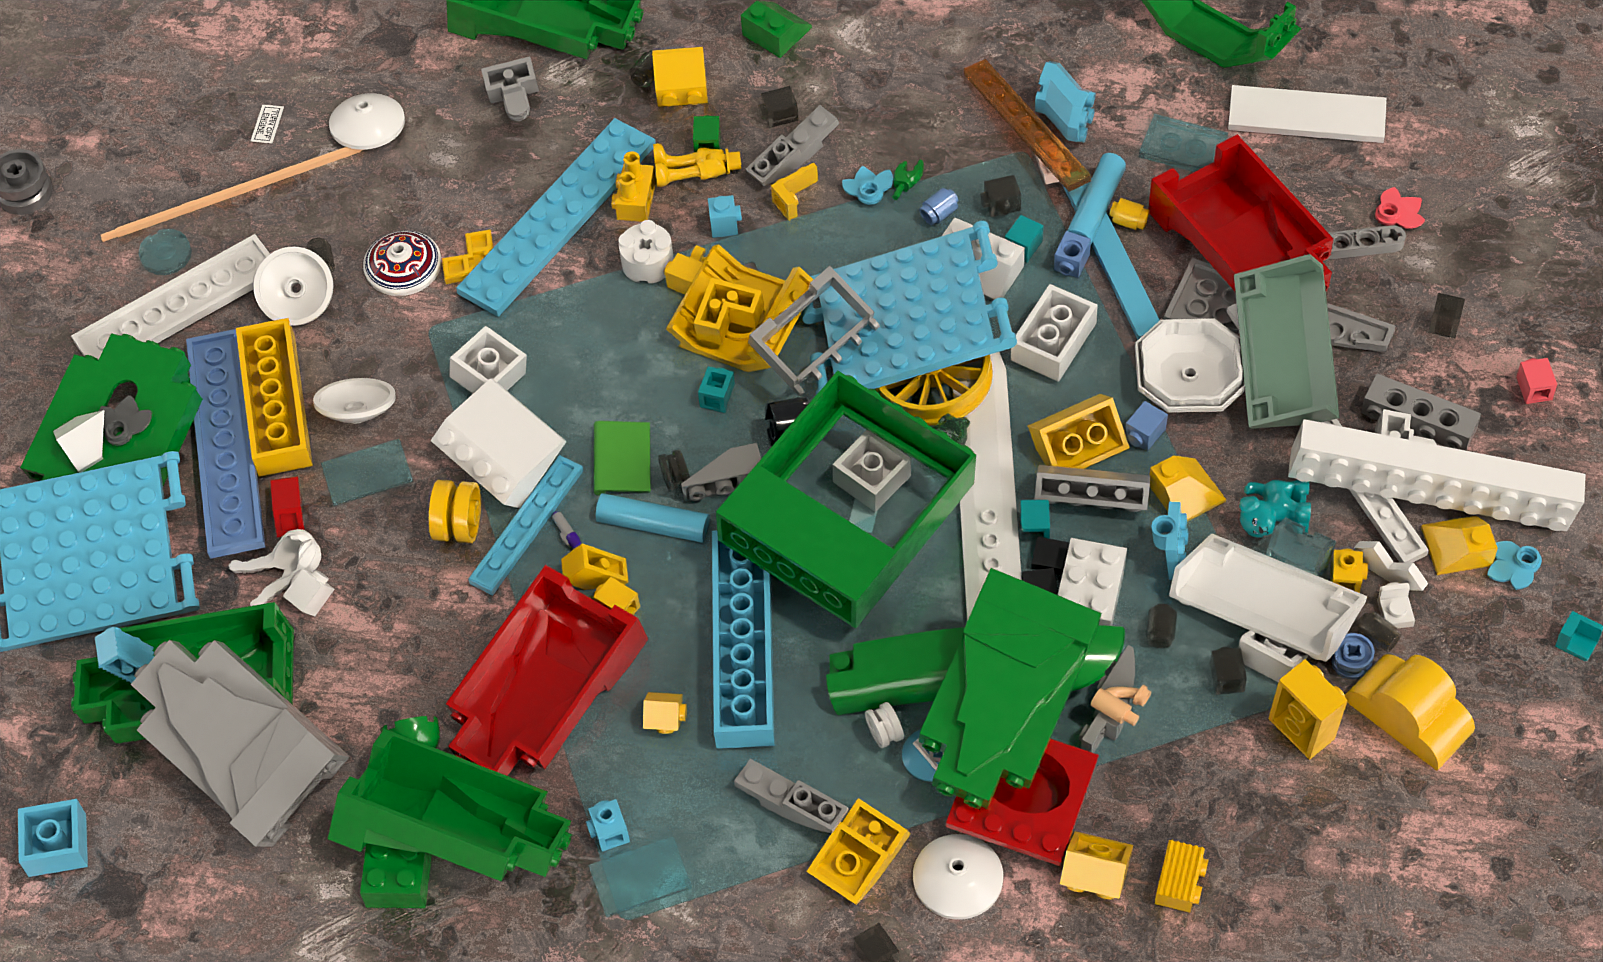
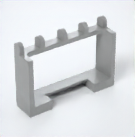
[748,266,880,396]

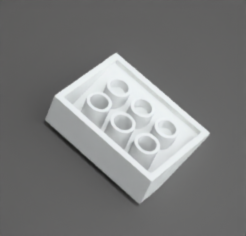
[431,378,567,508]

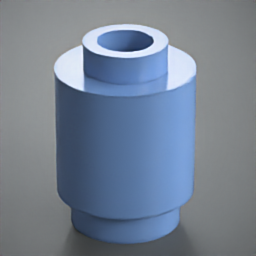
[919,188,959,225]

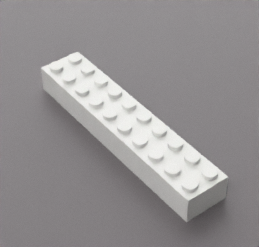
[1288,419,1585,531]

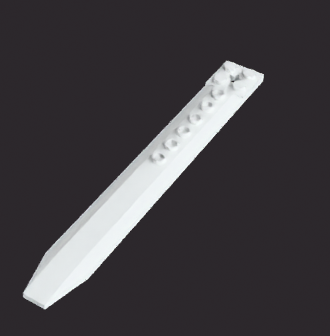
[953,352,1022,621]

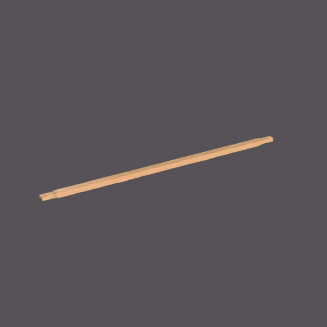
[101,147,365,242]

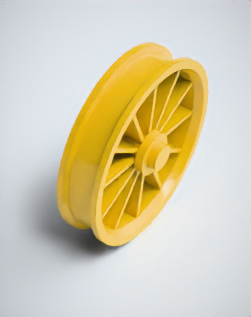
[875,355,993,426]

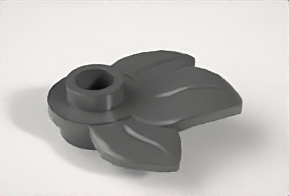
[99,396,152,446]

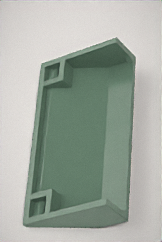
[1234,254,1340,429]

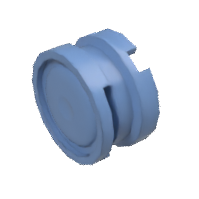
[1331,633,1375,680]

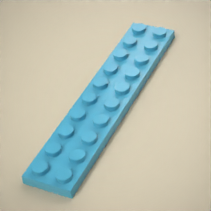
[456,118,656,317]

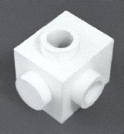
[283,569,335,616]

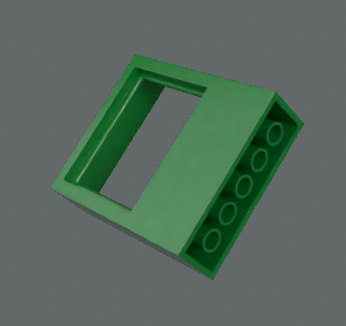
[716,370,976,628]

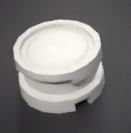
[865,702,904,749]

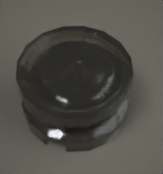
[658,448,690,492]

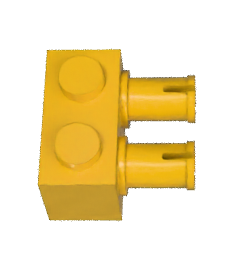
[611,151,656,222]

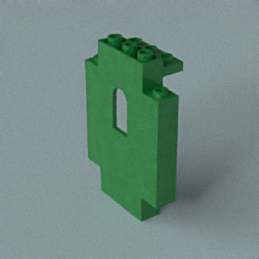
[20,333,203,486]

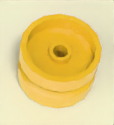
[429,480,481,543]

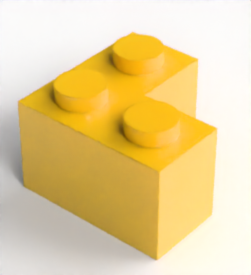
[694,278,764,345]

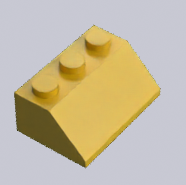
[1028,394,1130,469]

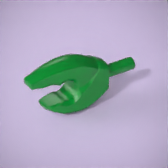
[892,159,924,200]

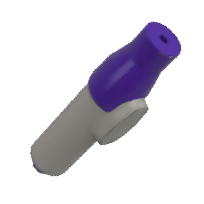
[552,511,582,549]

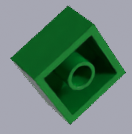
[360,843,432,909]

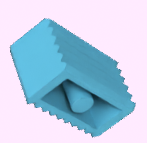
[95,627,155,683]

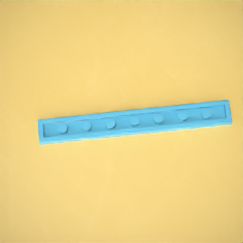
[1061,170,1160,340]

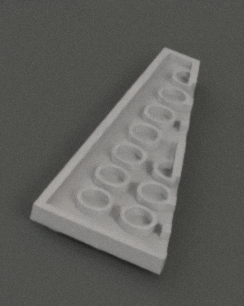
[1163,258,1396,352]

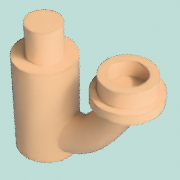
[1091,685,1151,726]

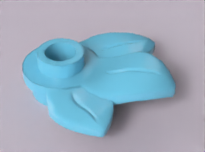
[842,166,893,205]
[1487,541,1542,590]

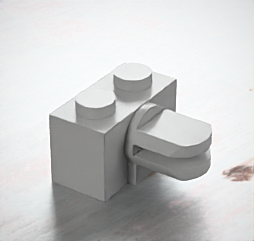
[481,56,539,121]

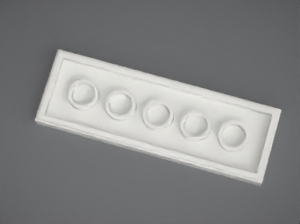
[1228,85,1386,143]

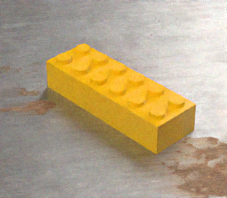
[236,318,313,477]

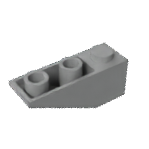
[681,443,761,502]

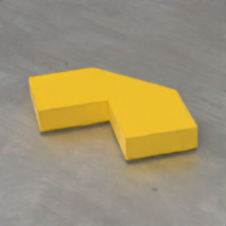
[442,229,494,284]

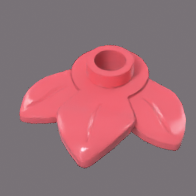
[1375,187,1425,229]

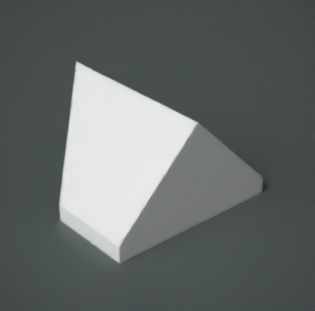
[53,410,104,473]

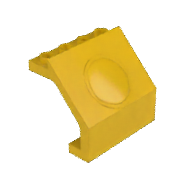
[666,244,814,372]

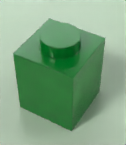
[693,115,721,152]

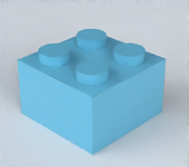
[18,799,88,877]

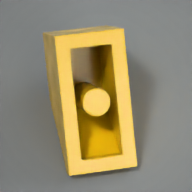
[561,543,629,590]

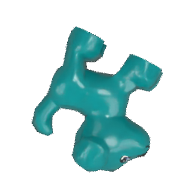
[1239,480,1311,538]

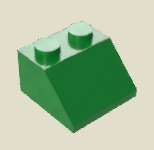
[740,0,812,58]

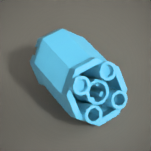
[1035,61,1096,143]

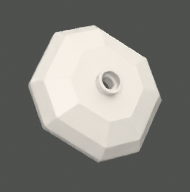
[1135,318,1245,413]

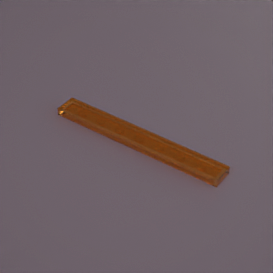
[964,59,1091,192]

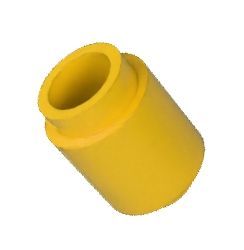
[1109,198,1150,230]

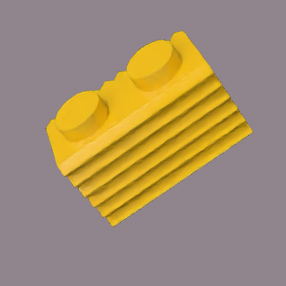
[1155,840,1209,913]

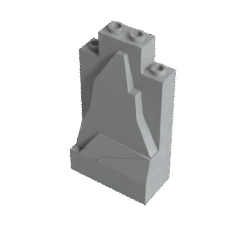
[131,640,350,847]

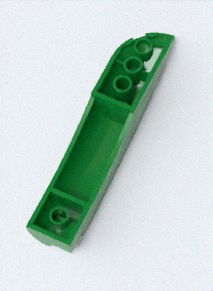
[826,625,1125,715]

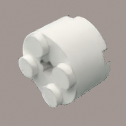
[619,220,674,284]

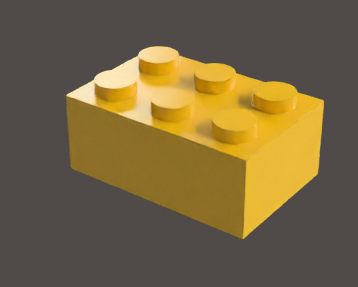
[1268,659,1348,760]

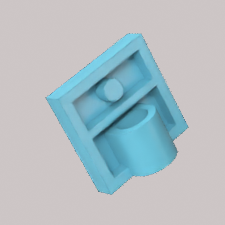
[1151,502,1188,580]

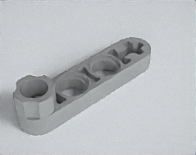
[1326,225,1406,260]

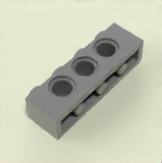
[1361,374,1481,451]

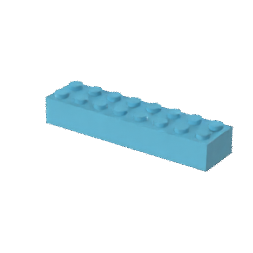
[712,530,775,748]

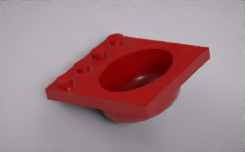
[946,739,1099,866]

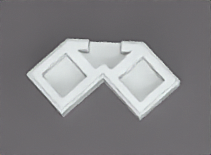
[1354,541,1428,591]

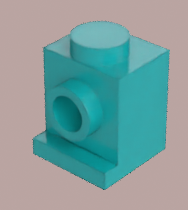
[698,366,735,413]

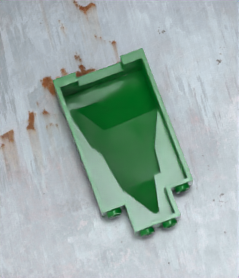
[446,0,644,59]
[919,568,1102,809]
[71,602,294,744]
[328,729,572,881]

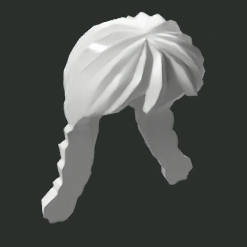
[229,529,321,606]

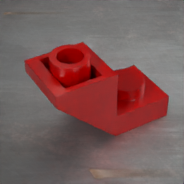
[270,476,305,538]

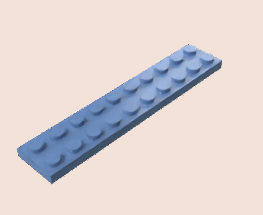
[186,329,265,559]

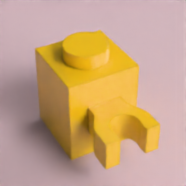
[664,245,706,294]

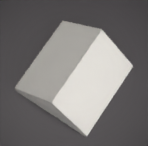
[1237,630,1308,682]

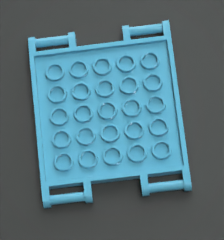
[802,221,1017,395]
[0,451,200,652]

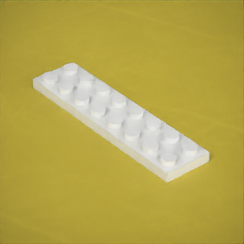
[71,234,270,360]

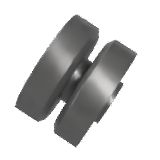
[0,149,53,215]

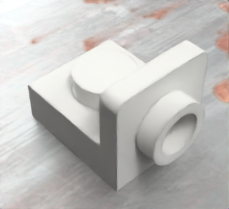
[1377,582,1415,630]

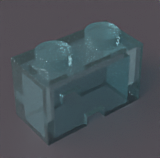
[1266,517,1337,577]

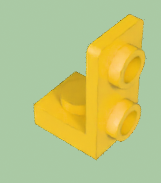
[771,163,818,221]

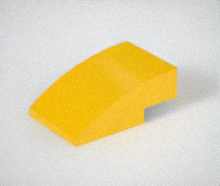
[806,798,911,905]

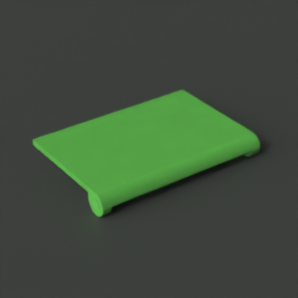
[594,421,651,496]

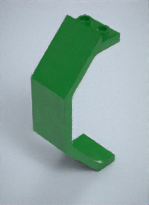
[1141,0,1302,68]

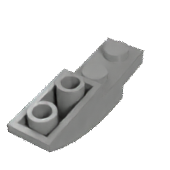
[746,105,839,186]
[1079,645,1135,753]
[734,758,849,833]

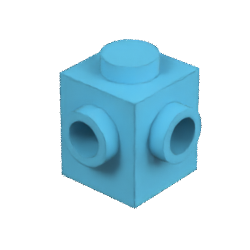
[708,195,742,238]
[586,799,630,852]

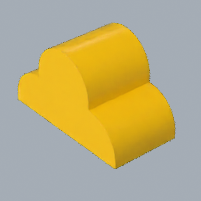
[1345,654,1475,771]

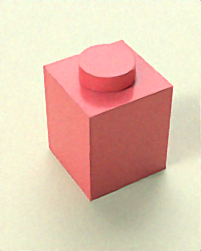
[1516,358,1557,404]

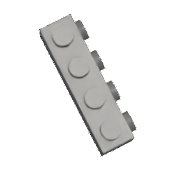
[1035,465,1150,512]

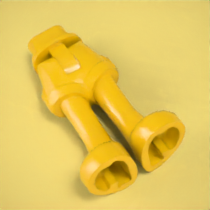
[653,143,741,187]

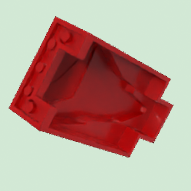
[1148,134,1334,293]
[446,565,648,776]

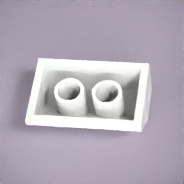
[942,218,1025,301]

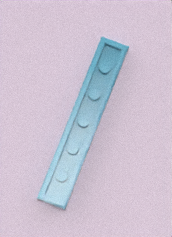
[468,455,583,596]

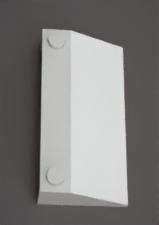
[1169,534,1367,662]

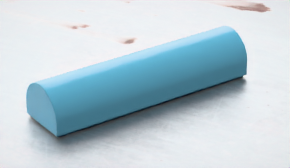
[1067,153,1126,243]
[596,493,711,543]

